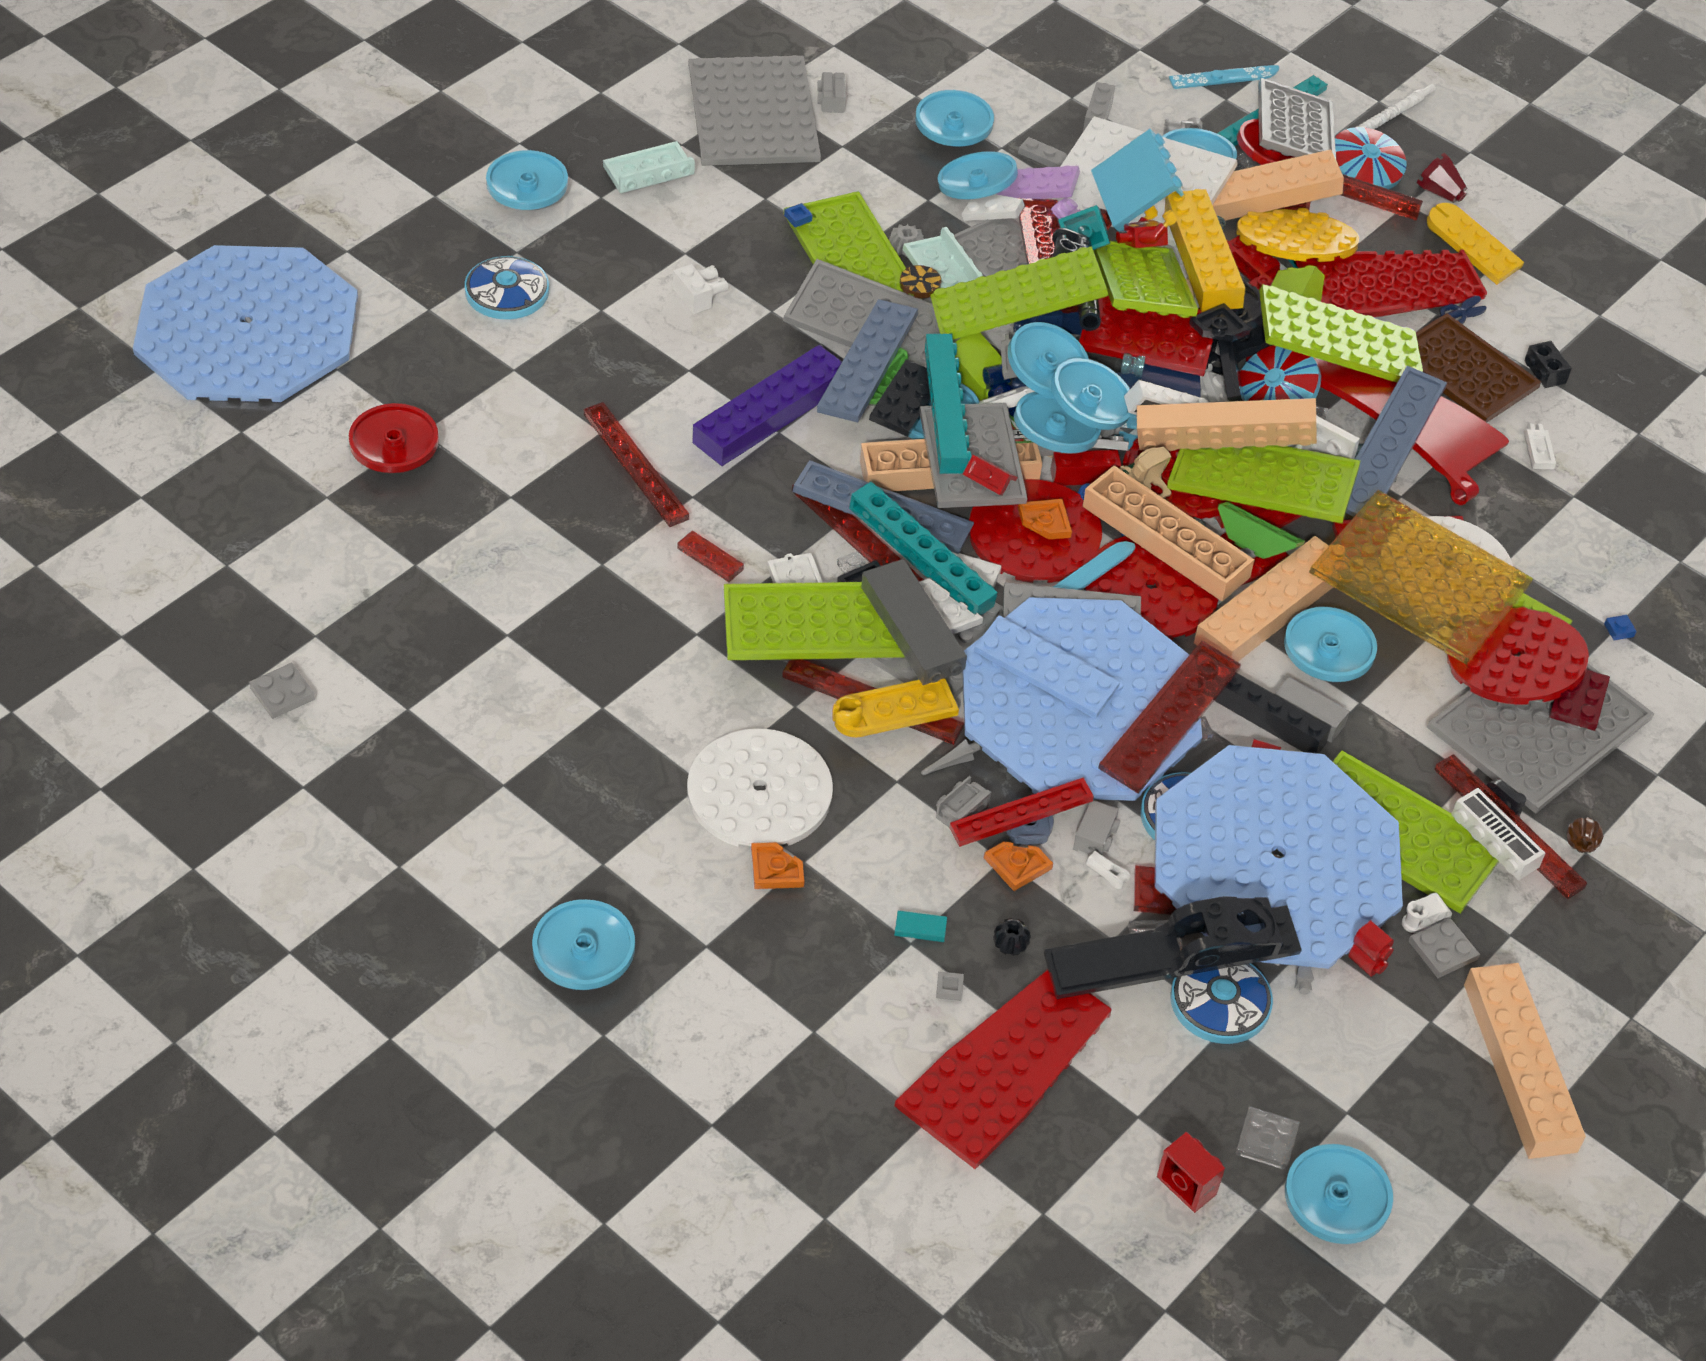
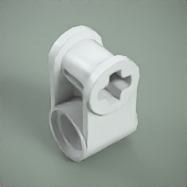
[1402,893,1452,933]

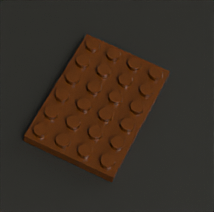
[1416,313,1541,422]

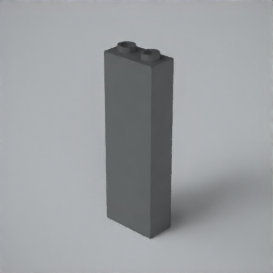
[861,559,967,685]

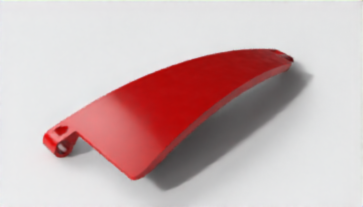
[1246,356,1509,505]

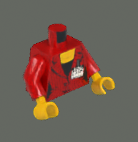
[1116,205,1177,248]

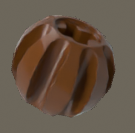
[1566,817,1604,853]

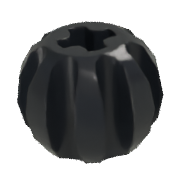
[993,918,1031,956]

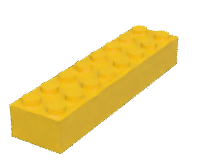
[1164,189,1245,312]

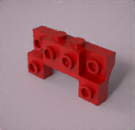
[1226,235,1280,290]

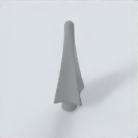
[921,739,980,775]
[1294,966,1314,995]

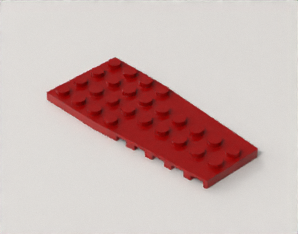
[1296,249,1487,317]
[894,970,1112,1169]

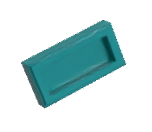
[894,910,947,942]

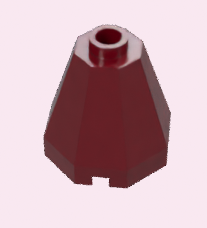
[1416,153,1467,203]

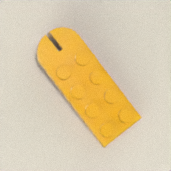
[1427,203,1524,285]
[832,678,959,738]

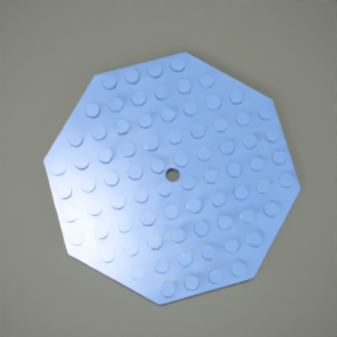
[133,245,358,402]
[962,597,1202,801]
[1155,745,1403,969]

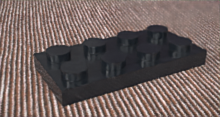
[869,359,931,437]

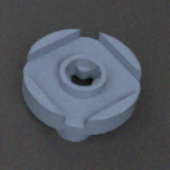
[1006,816,1054,845]

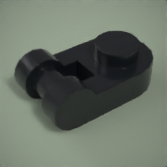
[1485,779,1526,819]

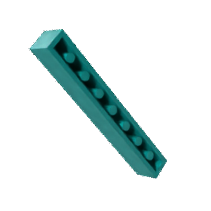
[924,334,971,474]

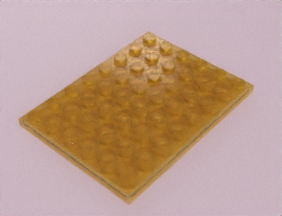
[1309,490,1533,665]

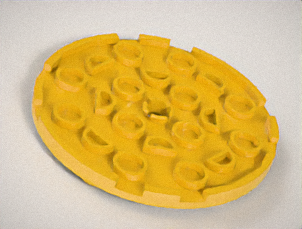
[1236,208,1359,262]

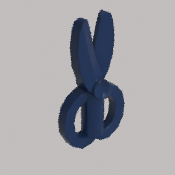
[1440,296,1487,324]

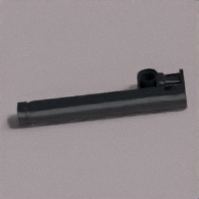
[1051,228,1101,331]

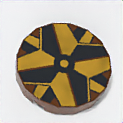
[900,265,942,299]

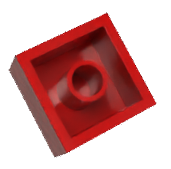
[1157,1132,1225,1213]

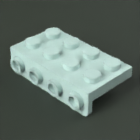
[603,141,695,193]
[903,227,983,288]

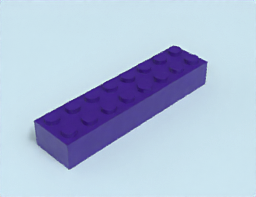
[692,345,842,466]

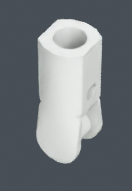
[1086,851,1131,889]

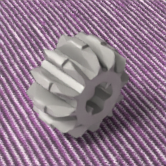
[889,224,924,257]

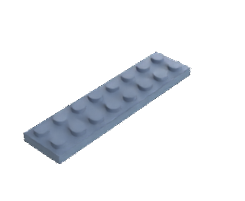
[817,299,918,423]
[1346,366,1447,524]
[792,460,974,554]

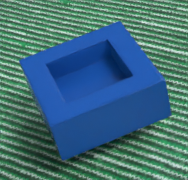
[784,203,813,227]
[1604,615,1636,641]

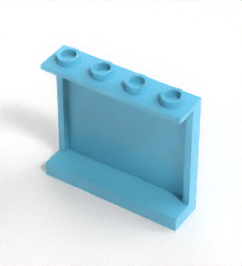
[1091,129,1184,231]

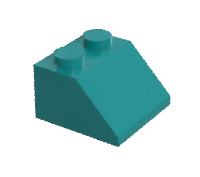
[1058,205,1110,250]

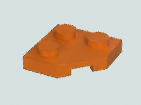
[1018,499,1072,539]
[984,841,1053,891]
[751,842,805,889]

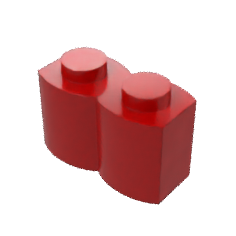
[1348,920,1394,977]

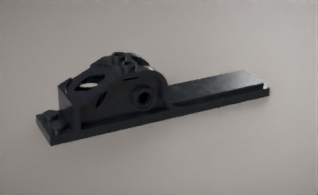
[1218,274,1271,402]
[1044,896,1302,999]

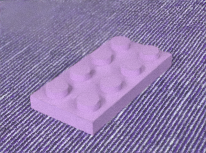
[996,165,1080,200]

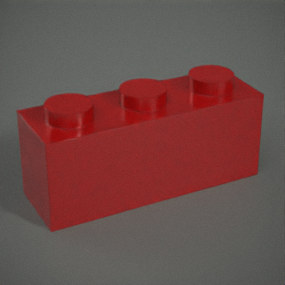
[1050,450,1121,486]

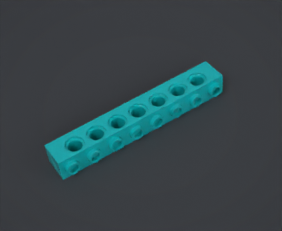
[849,482,998,616]

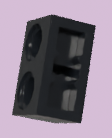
[1524,341,1572,388]

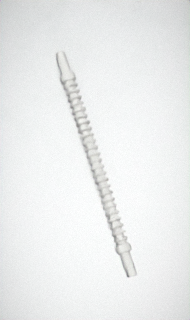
[1356,84,1436,129]

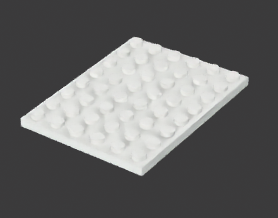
[1039,116,1237,247]

